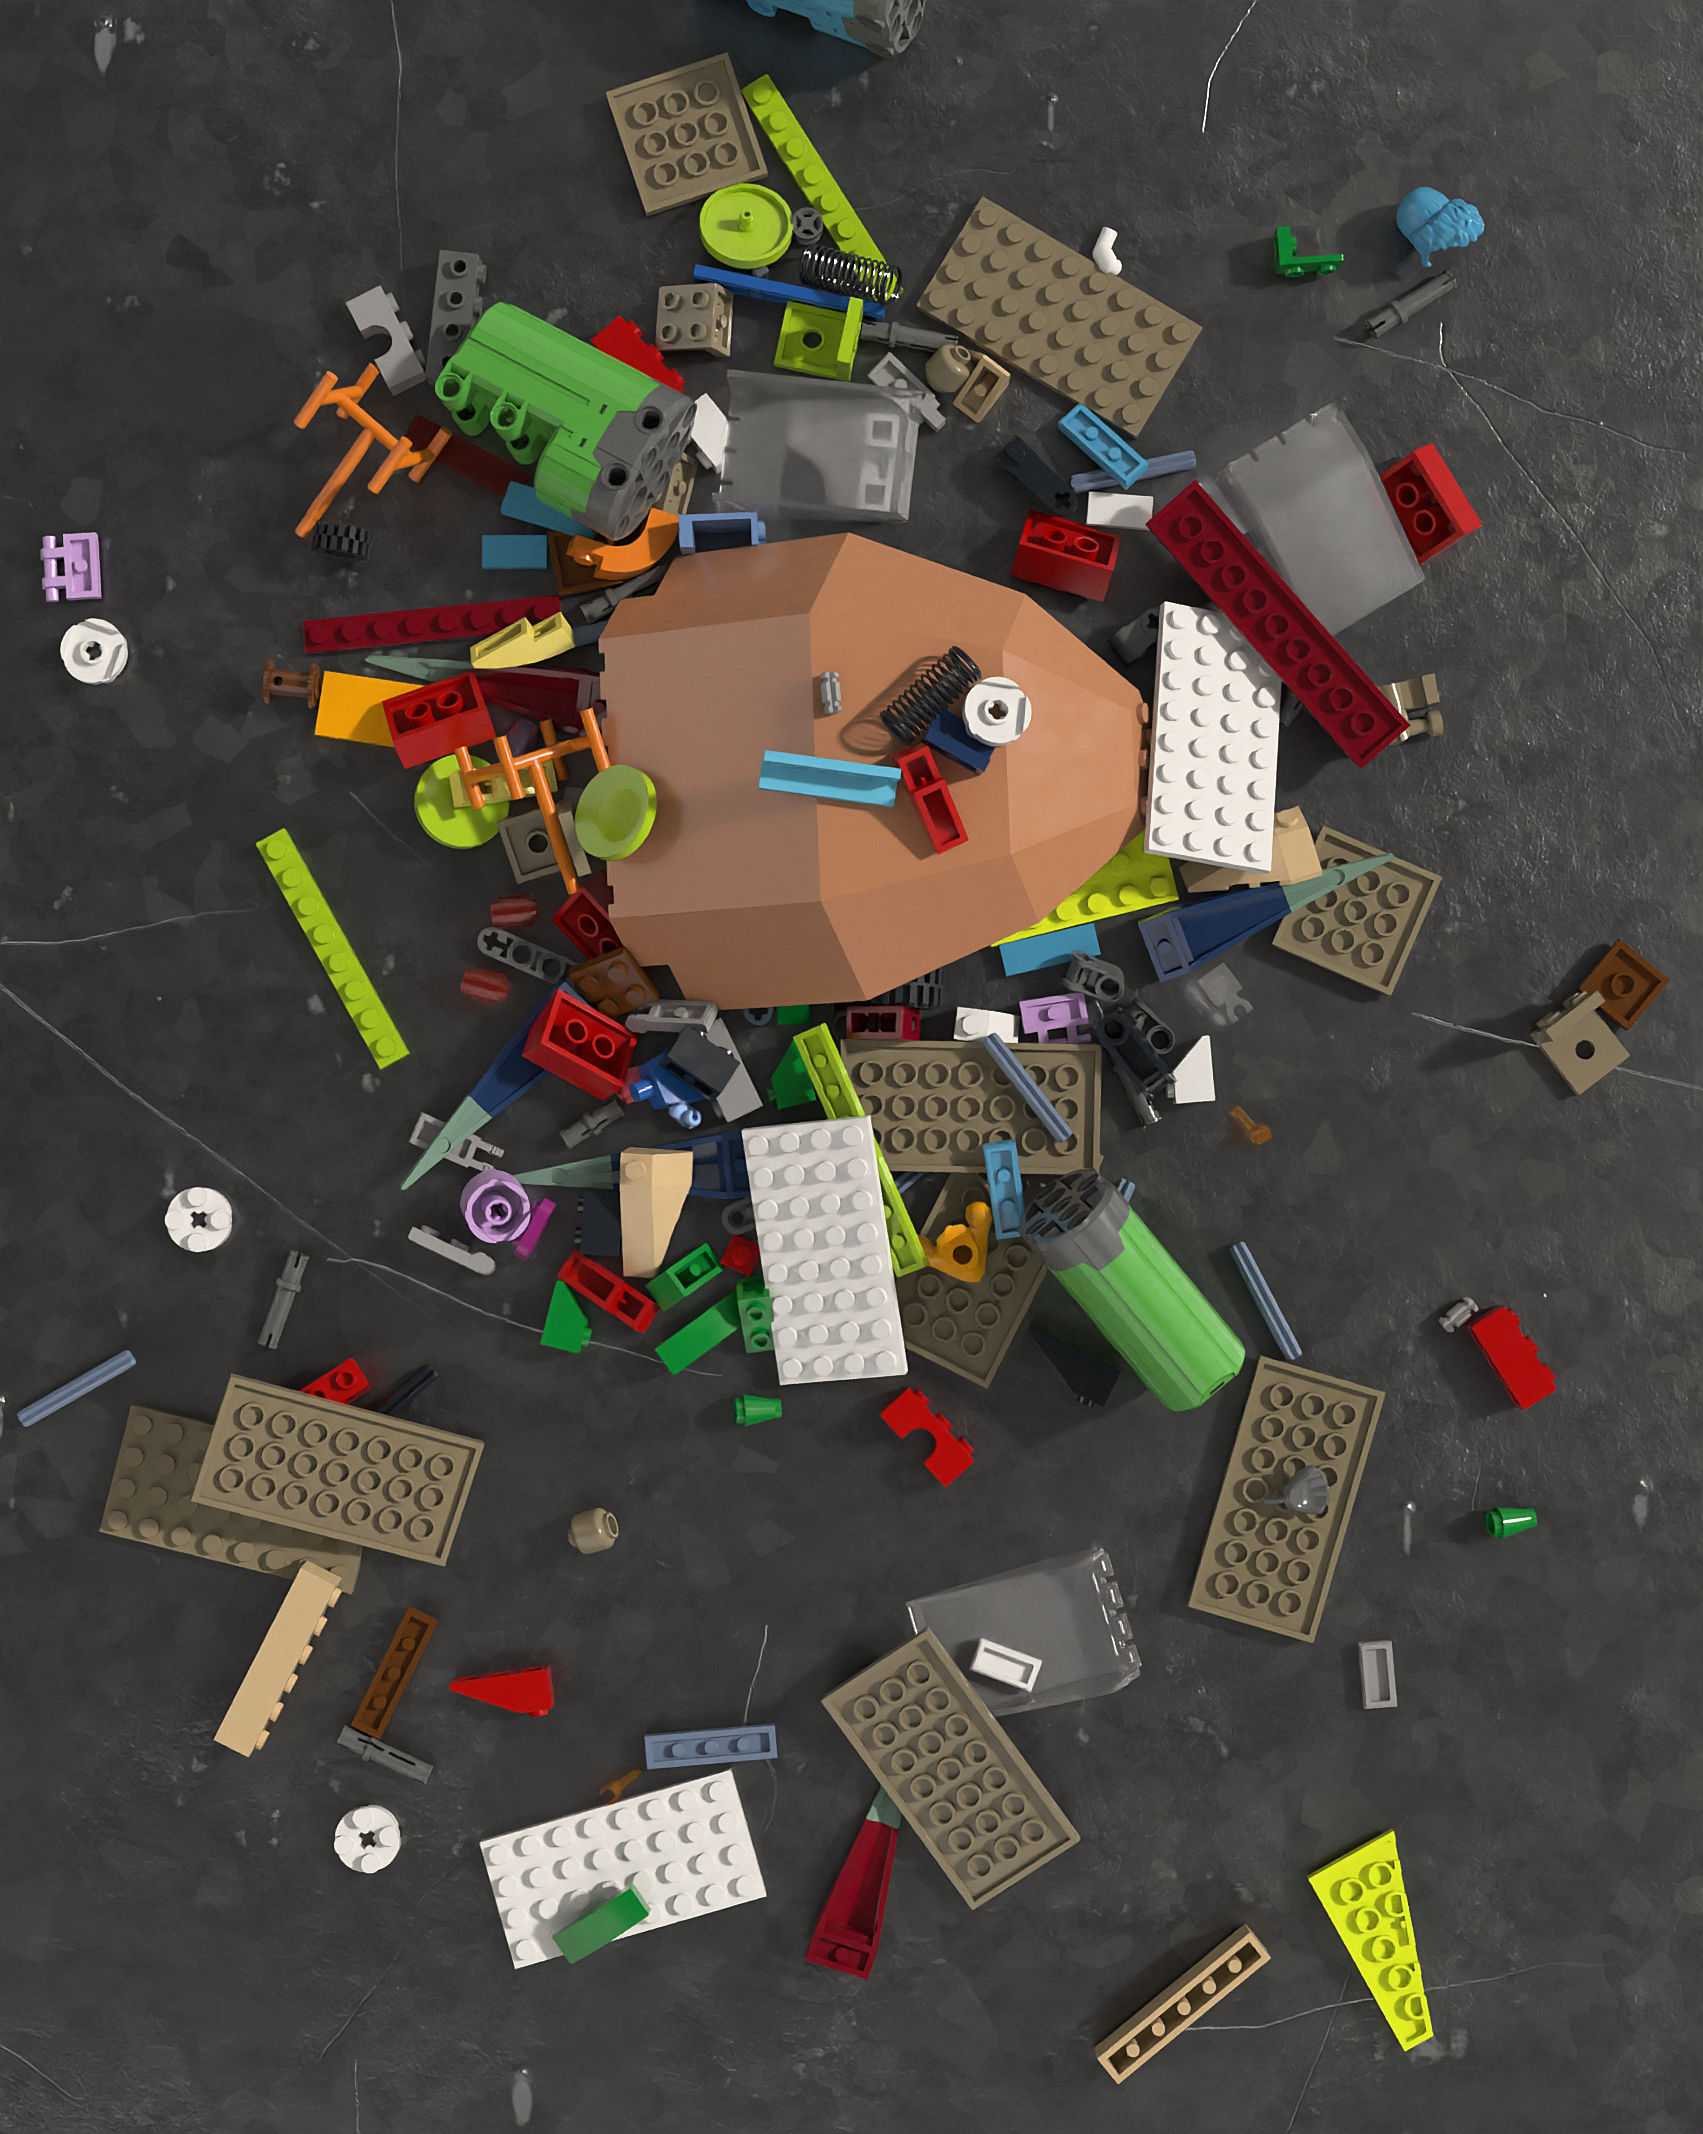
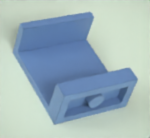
[679,512,766,555]

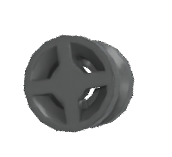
[791,207,824,246]

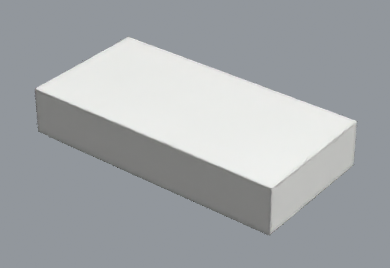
[1086,492,1153,531]
[969,1637,1042,1692]

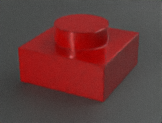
[720,1234,760,1277]

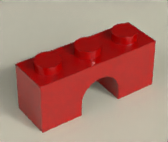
[879,1387,974,1488]

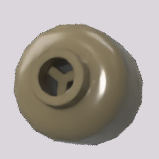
[925,344,973,393]
[567,1508,619,1554]

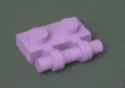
[40,532,102,602]
[1019,992,1092,1044]

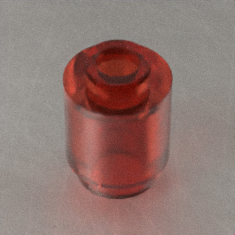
[491,893,539,929]
[460,967,511,1006]

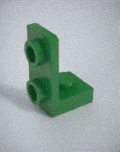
[1273,226,1344,277]
[736,1275,775,1353]

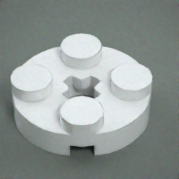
[60,618,128,685]
[962,677,1032,747]
[165,1187,232,1252]
[334,1805,401,1873]

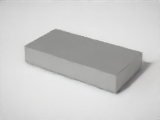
[1357,1640,1397,1709]

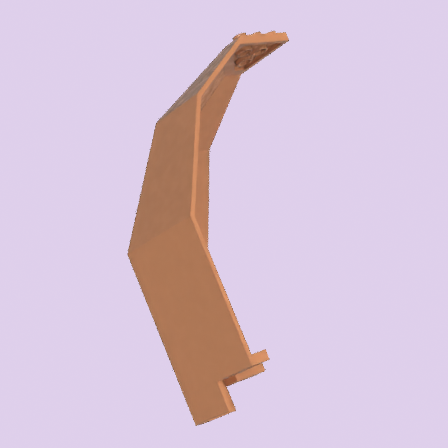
[598,532,1152,1010]

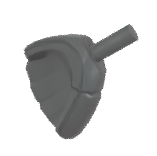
[1264,1465,1329,1514]

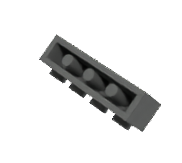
[425,250,486,386]

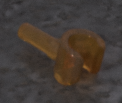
[1233,1105,1272,1144]
[599,1766,642,1805]

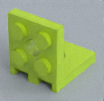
[774,297,863,382]

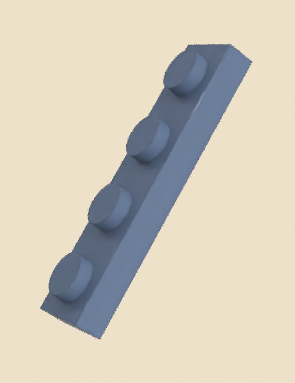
[644,1723,778,1769]

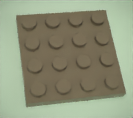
[606,52,768,217]
[1270,826,1442,996]

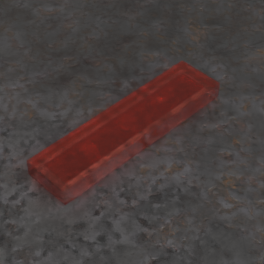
[404,413,530,499]

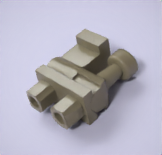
[1377,673,1444,748]

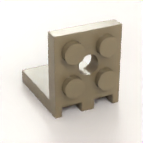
[497,798,592,884]
[1529,990,1630,1095]

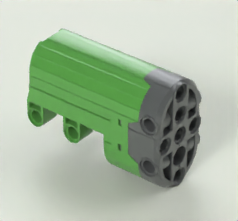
[435,302,697,541]
[1017,1167,1245,1411]

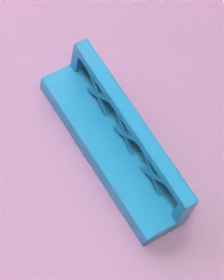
[758,750,901,808]

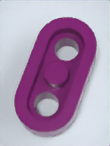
[511,1198,557,1261]

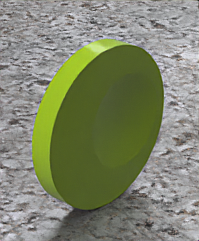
[699,183,793,269]
[414,755,509,849]
[575,765,657,861]

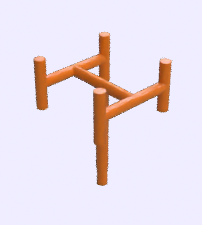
[293,363,452,538]
[454,708,611,894]

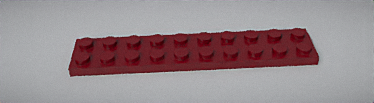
[1145,480,1411,770]

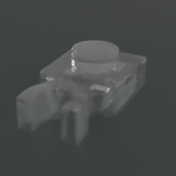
[1196,962,1253,1024]

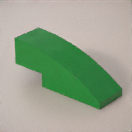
[655,1290,742,1375]
[552,1882,651,1964]

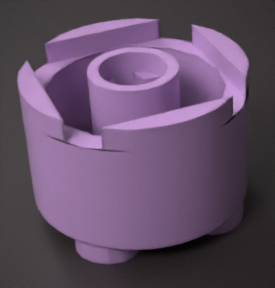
[460,1169,530,1243]

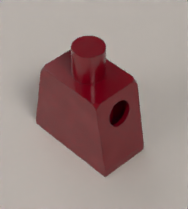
[846,1006,920,1041]

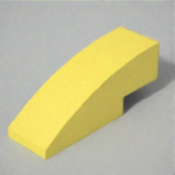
[470,612,575,668]
[449,760,558,808]

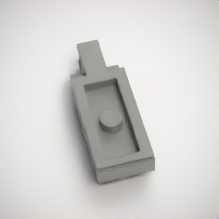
[867,352,946,433]

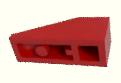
[449,1665,555,1717]

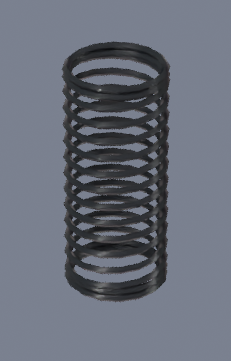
[799,243,903,307]
[880,646,982,745]

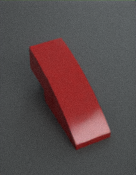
[891,742,969,855]
[557,1249,660,1333]

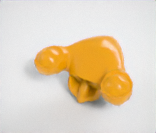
[917,1201,993,1282]

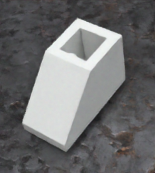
[687,393,727,474]

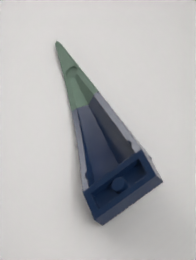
[1138,853,1394,983]
[399,979,590,1190]
[512,1131,751,1199]

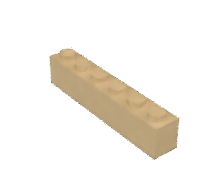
[213,1560,342,1757]
[1094,1923,1271,2084]

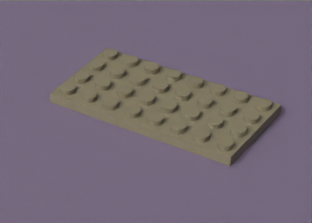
[916,196,1203,440]
[840,1039,1102,1175]
[895,1154,1104,1389]
[1187,1355,1386,1643]
[190,1373,485,1567]
[99,1404,365,1594]
[821,1626,1080,1910]

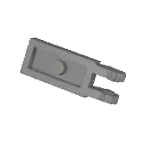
[625,999,718,1033]
[408,1112,504,1172]
[408,1225,496,1276]

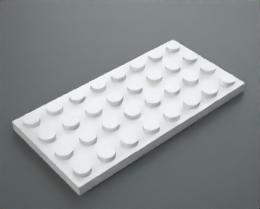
[1144,602,1281,874]
[742,1115,908,1385]
[480,1768,767,1969]

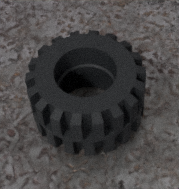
[861,966,945,1010]

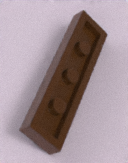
[351,1606,439,1740]

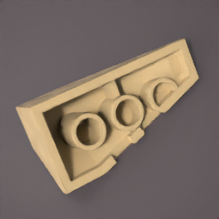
[1179,806,1323,893]
[620,1147,693,1278]

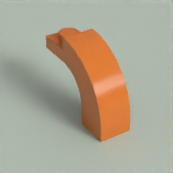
[566,507,679,580]

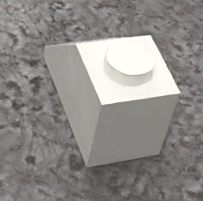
[953,1007,1021,1043]
[1166,1036,1215,1104]

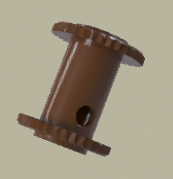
[261,659,321,709]

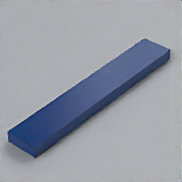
[693,264,885,322]

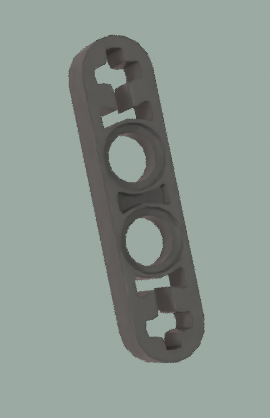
[477,927,584,995]

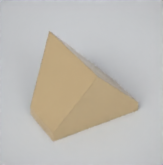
[953,349,1010,423]

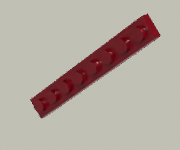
[303,595,562,655]

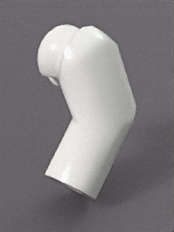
[1092,227,1122,275]

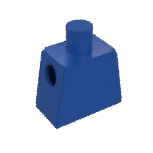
[629,1049,705,1110]

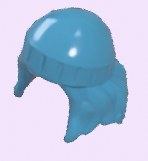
[1396,187,1485,267]

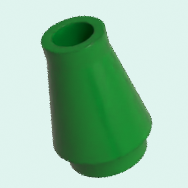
[733,1394,782,1427]
[1485,1507,1537,1539]

